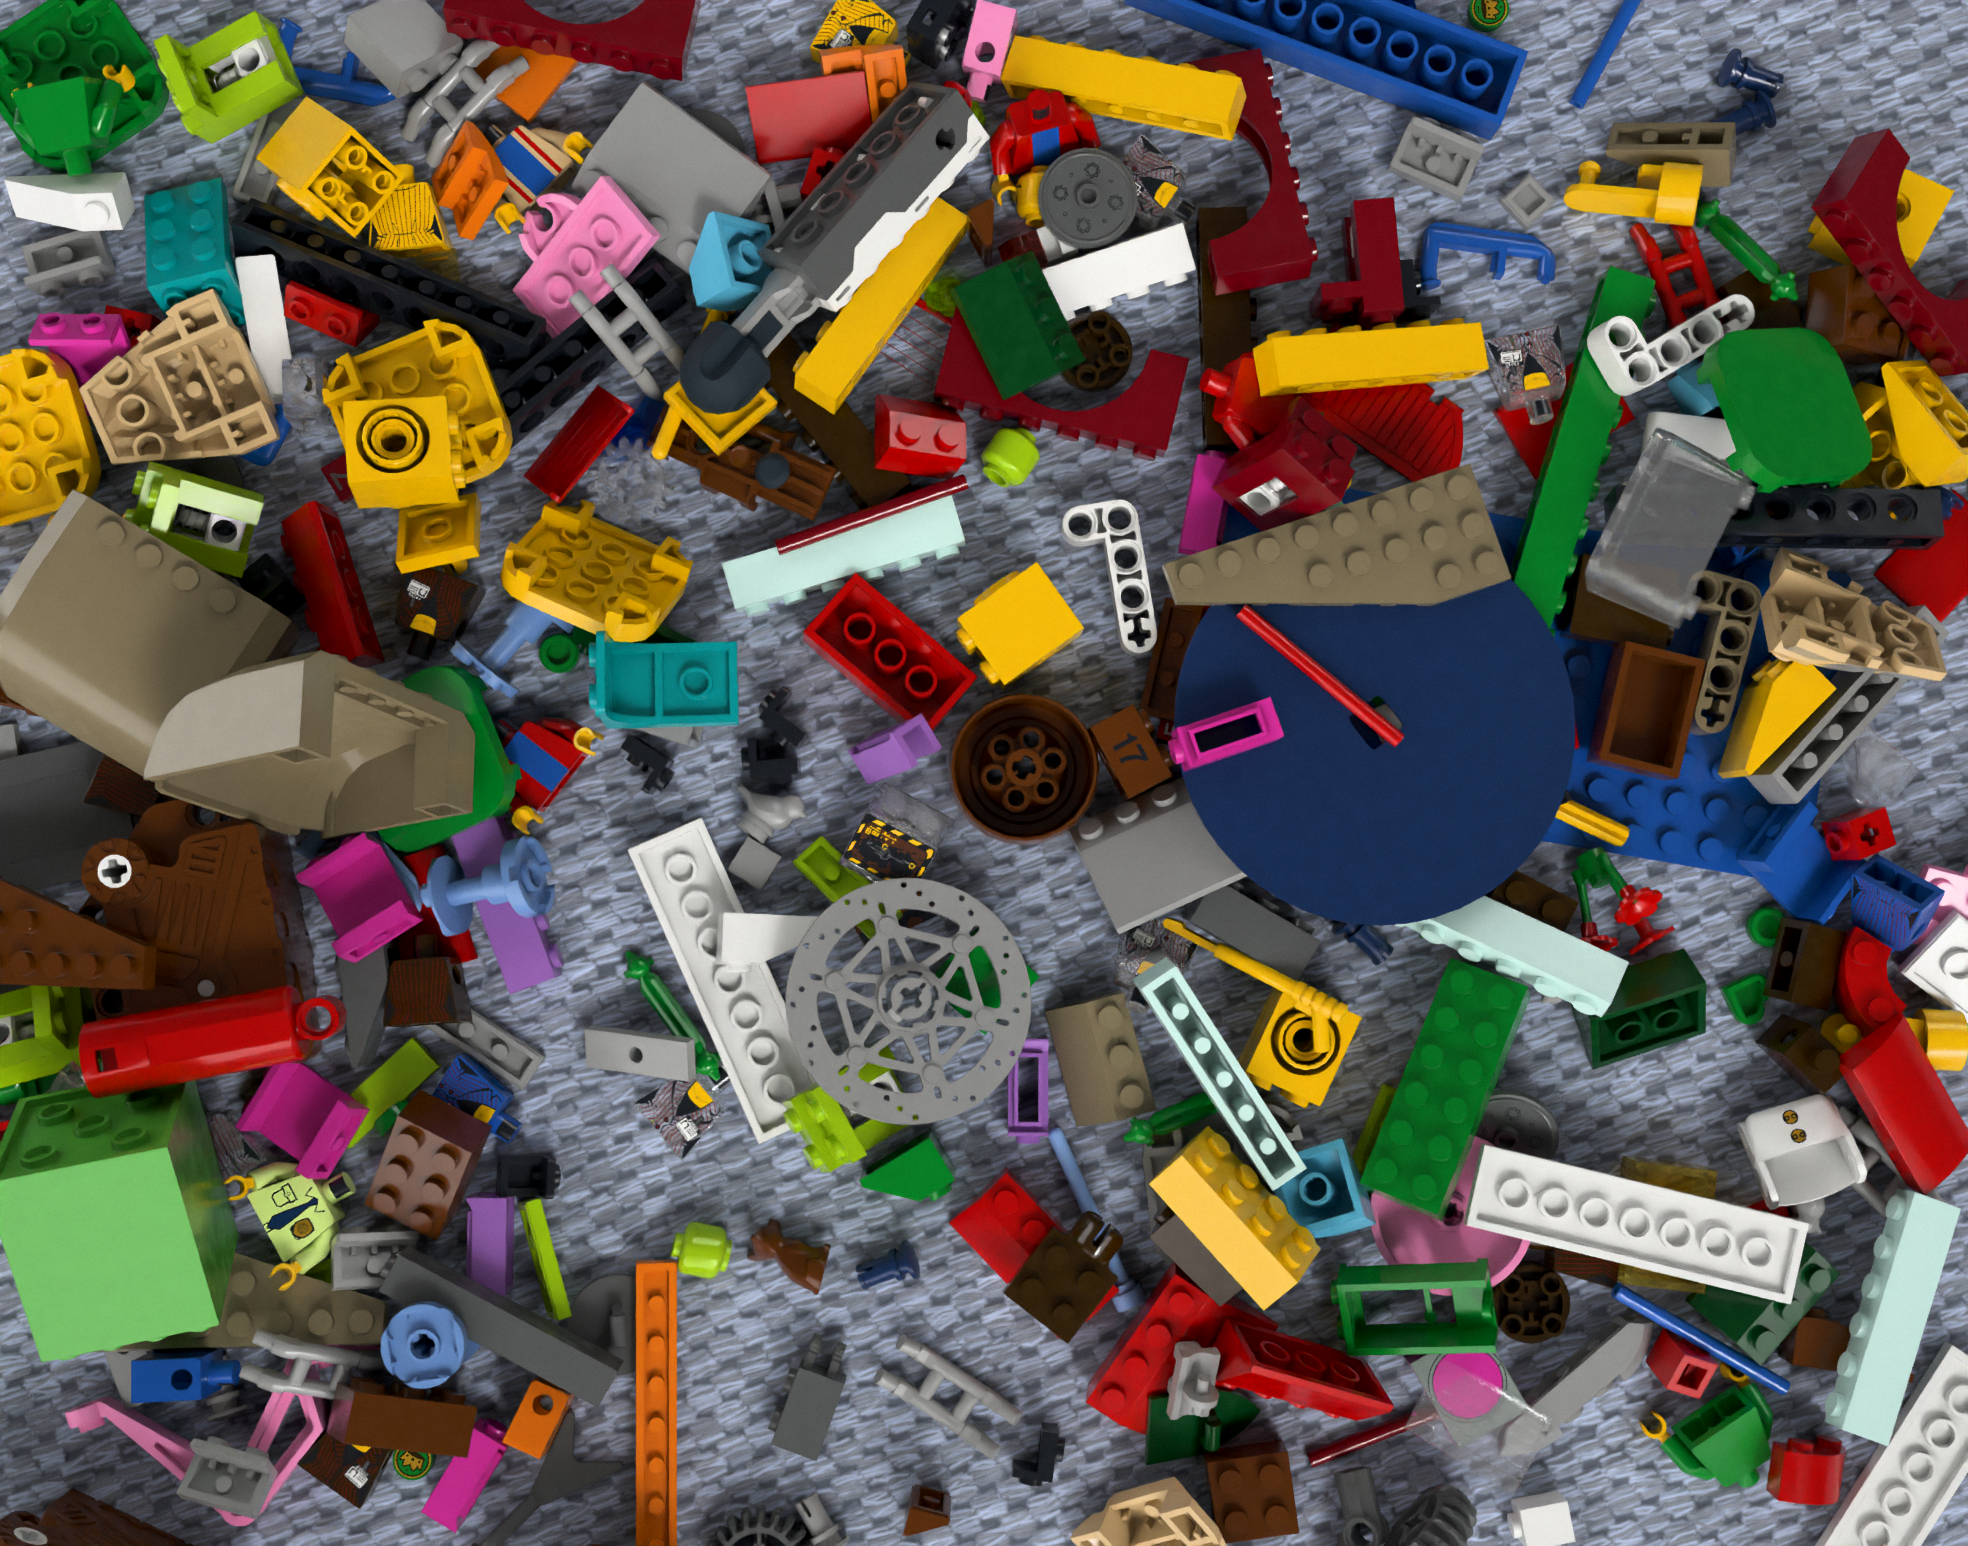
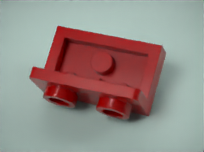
[284,281,380,348]

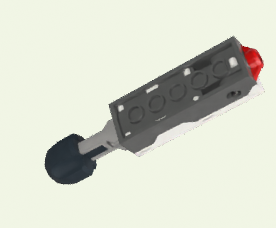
[680,81,990,415]

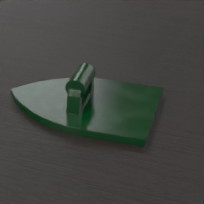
[1144,1387,1261,1466]

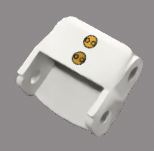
[1737,1094,1867,1210]

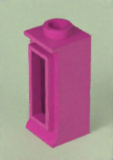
[1178,450,1229,555]
[1168,697,1284,772]
[421,1418,509,1533]

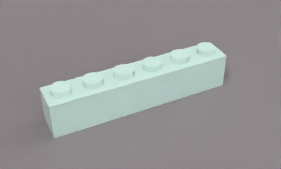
[722,495,966,617]
[1395,896,1629,1017]
[1132,957,1307,1191]
[1824,1188,1961,1446]

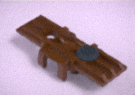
[646,402,837,521]

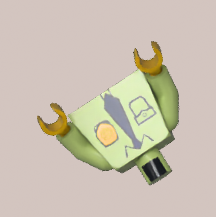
[221,1162,356,1291]

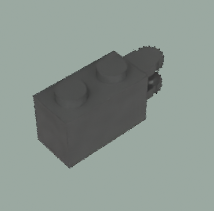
[768,1333,847,1461]

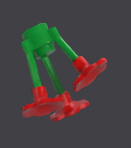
[1571,847,1675,955]

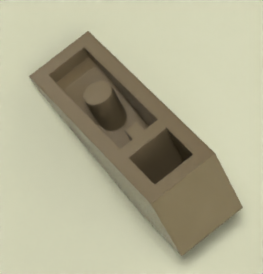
[1606,122,1736,187]

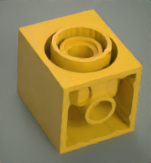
[255,96,405,238]
[1807,169,1954,269]
[342,396,466,509]
[956,562,1084,691]
[1238,987,1362,1109]

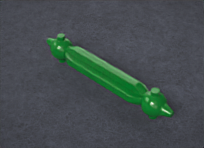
[1695,198,1799,301]
[623,950,721,1081]
[1123,1083,1257,1147]

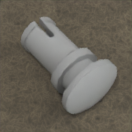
[206,1355,248,1422]
[794,1492,851,1546]

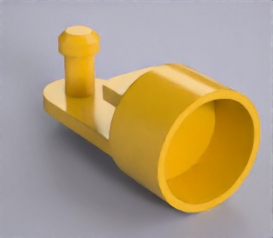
[1564,160,1704,226]
[1819,1009,1968,1071]

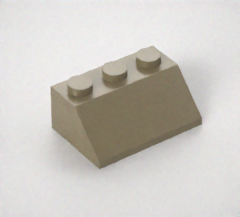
[1045,990,1156,1127]

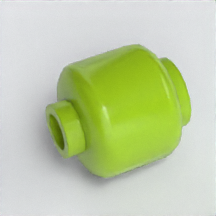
[981,427,1040,488]
[670,1221,732,1279]

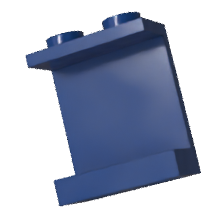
[1738,800,1866,925]

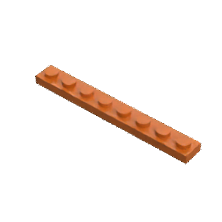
[636,1259,677,1546]

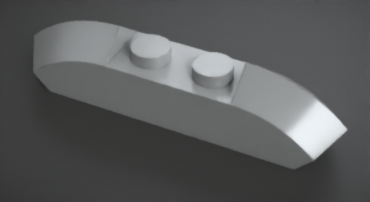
[1496,1315,1655,1456]

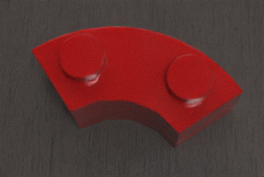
[1832,926,1907,1038]
[1766,1435,1846,1505]

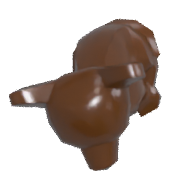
[747,1219,831,1295]

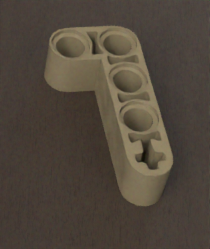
[1678,570,1762,735]

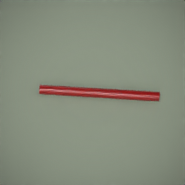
[1235,604,1405,747]

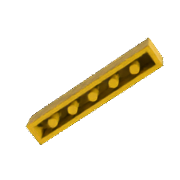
[1000,35,1246,141]
[793,197,967,415]
[1253,318,1489,397]

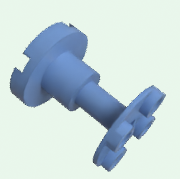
[450,600,575,699]
[420,836,555,937]
[381,1301,481,1389]

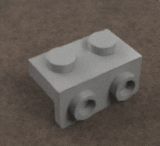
[1387,116,1485,202]
[22,230,116,297]
[331,1225,420,1291]
[176,1436,278,1520]

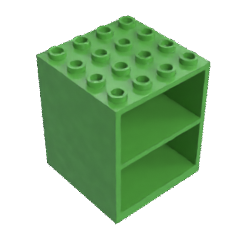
[0,1081,239,1363]

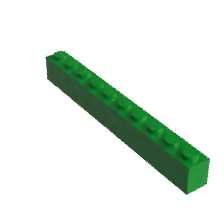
[1509,266,1657,637]

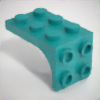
[144,177,246,327]
[589,631,739,729]

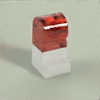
[998,226,1078,268]

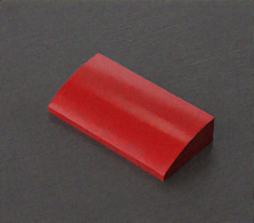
[1839,1013,1968,1195]

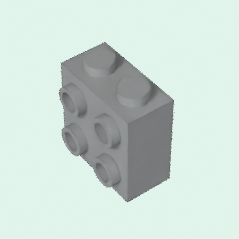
[344,0,463,98]

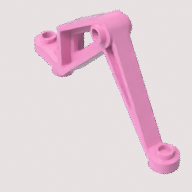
[65,1345,381,1526]

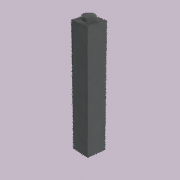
[379,1246,624,1407]

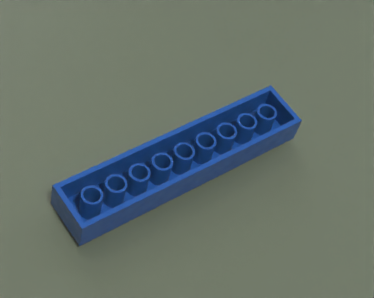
[1124,0,1529,140]

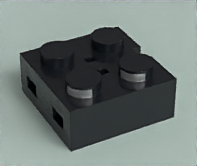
[906,0,976,70]

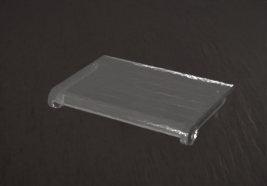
[1404,1360,1553,1495]

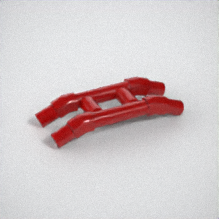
[1629,223,1727,330]

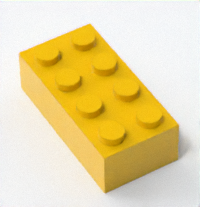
[1149,1126,1321,1311]

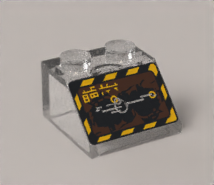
[839,781,954,888]

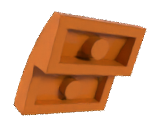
[819,44,907,124]
[474,46,578,125]
[431,120,509,241]

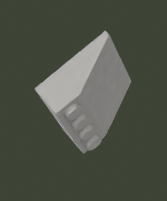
[571,82,773,275]
[1068,777,1247,934]

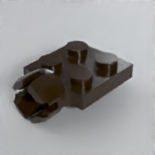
[1003,1211,1123,1344]

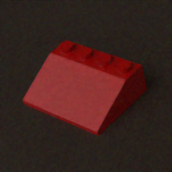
[1085,1261,1279,1435]

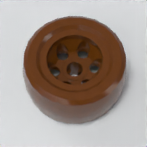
[947,693,1100,845]

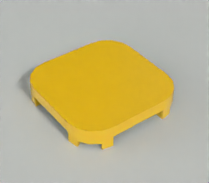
[322,319,513,509]
[0,348,101,527]
[500,499,693,643]

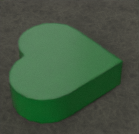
[1719,973,1769,1025]

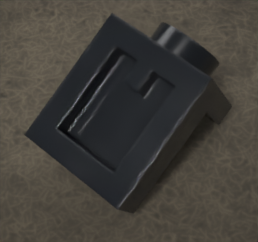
[1399,259,1441,321]
[620,734,675,795]

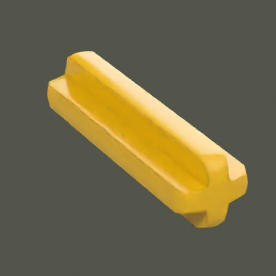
[1555,800,1630,846]

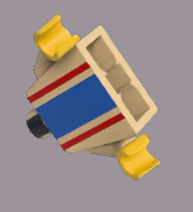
[483,125,593,234]

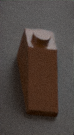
[1779,1306,1914,1383]

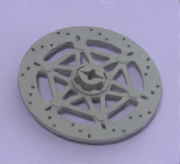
[785,878,1031,1125]

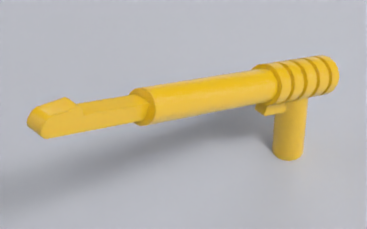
[1163,917,1348,1053]

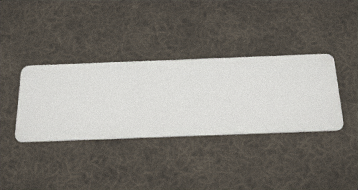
[235,254,299,405]

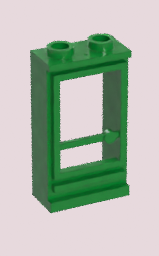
[1331,1258,1498,1356]

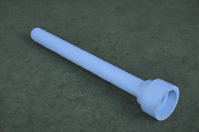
[1048,1127,1147,1312]

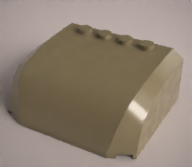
[0,490,301,783]
[144,650,475,840]

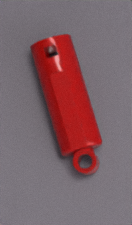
[78,985,347,1099]

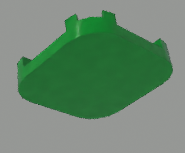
[0,0,169,173]
[1696,327,1873,493]
[377,665,522,852]

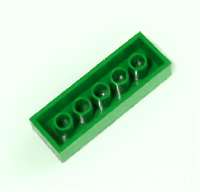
[1359,958,1531,1221]

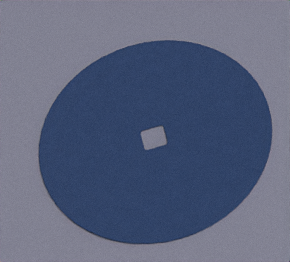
[1174,579,1576,926]

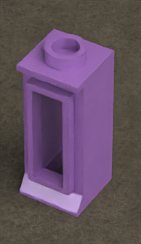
[848,713,942,785]
[1008,1036,1049,1144]
[466,1192,515,1296]

